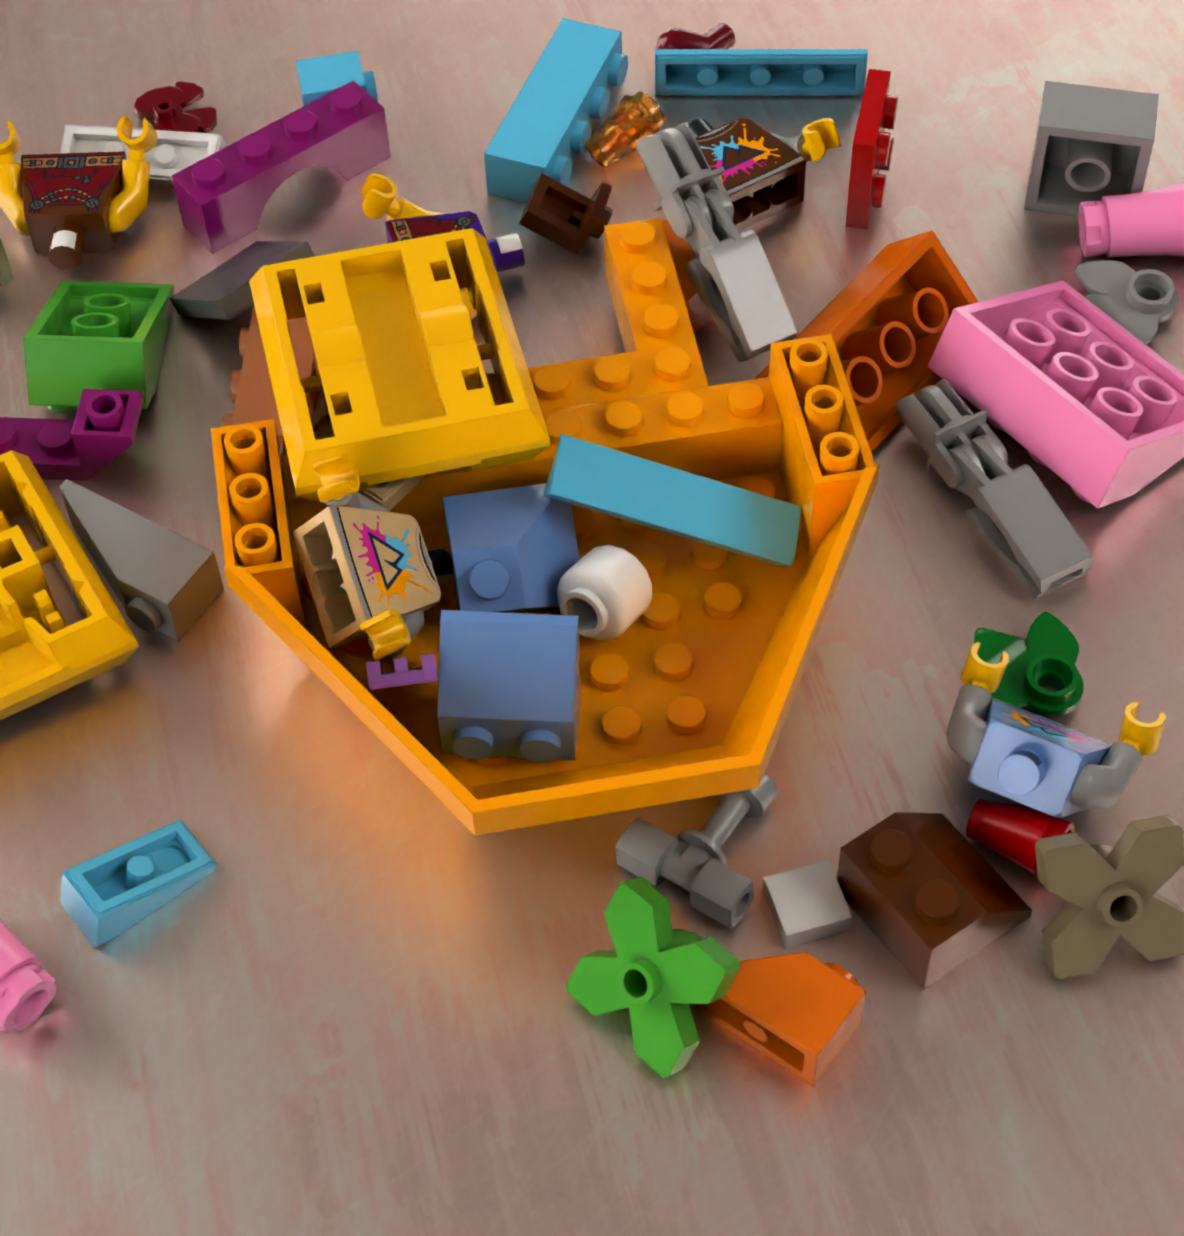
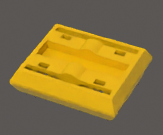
[249,228,551,501]
[0,450,139,720]

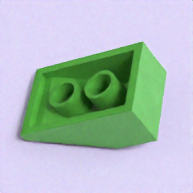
[23,281,174,413]

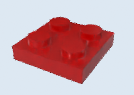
[845,69,899,229]

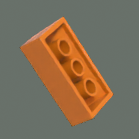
[754,230,978,453]

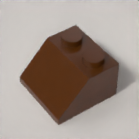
[837,812,1032,990]

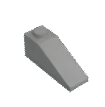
[59,479,224,642]

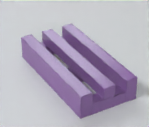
[366,652,438,690]

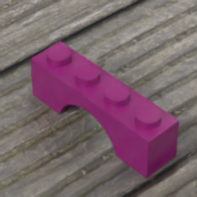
[171,80,391,254]

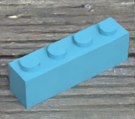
[484,18,628,203]

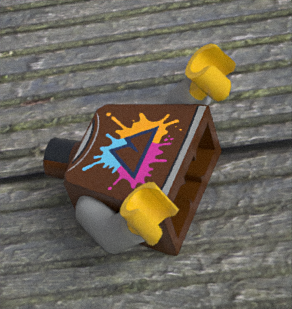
[689,117,841,231]

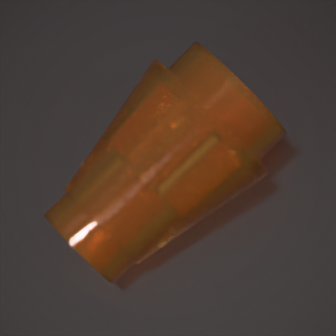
[586,91,666,167]

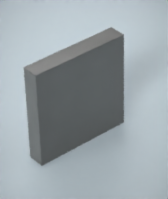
[170,241,315,320]

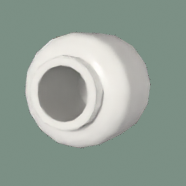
[557,545,653,641]

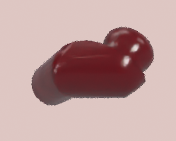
[656,23,736,49]

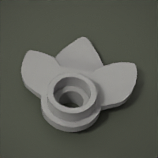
[1075,260,1178,344]

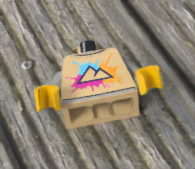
[292,454,453,661]

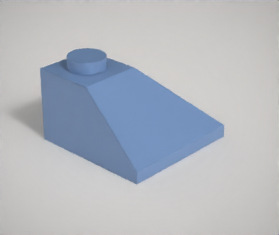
[442,483,579,614]

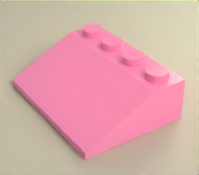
[927,280,1184,509]

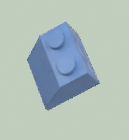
[437,610,581,763]

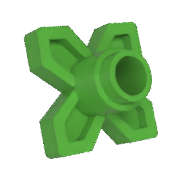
[566,876,741,1078]

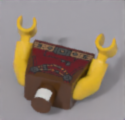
[0,116,157,270]

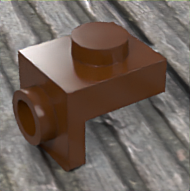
[519,173,613,254]

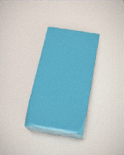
[61,819,217,947]

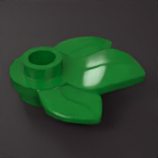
[974,612,1084,717]

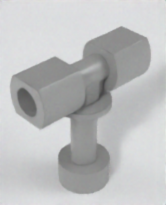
[615,773,777,929]

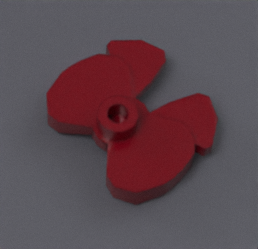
[134,81,217,133]

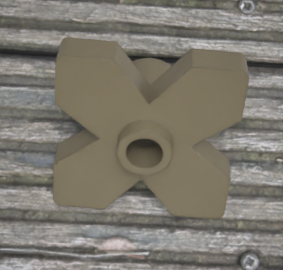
[1035,815,1184,979]

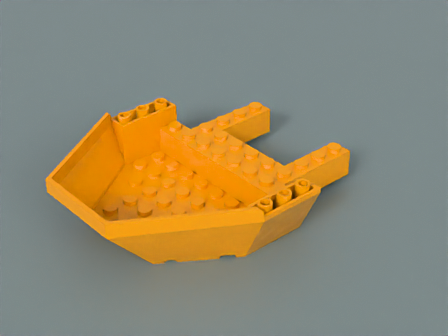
[211,217,880,836]

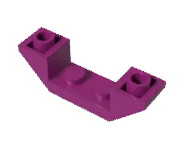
[0,389,144,481]

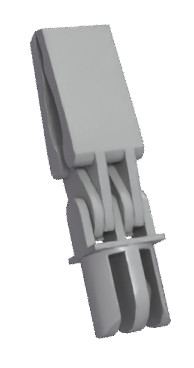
[635,122,798,362]
[895,378,1093,599]

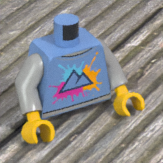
[946,642,1166,818]

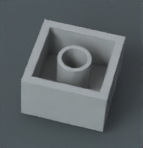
[1024,81,1159,216]

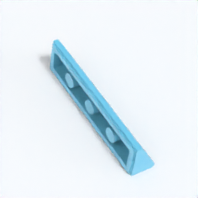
[655,49,868,96]
[543,434,801,567]

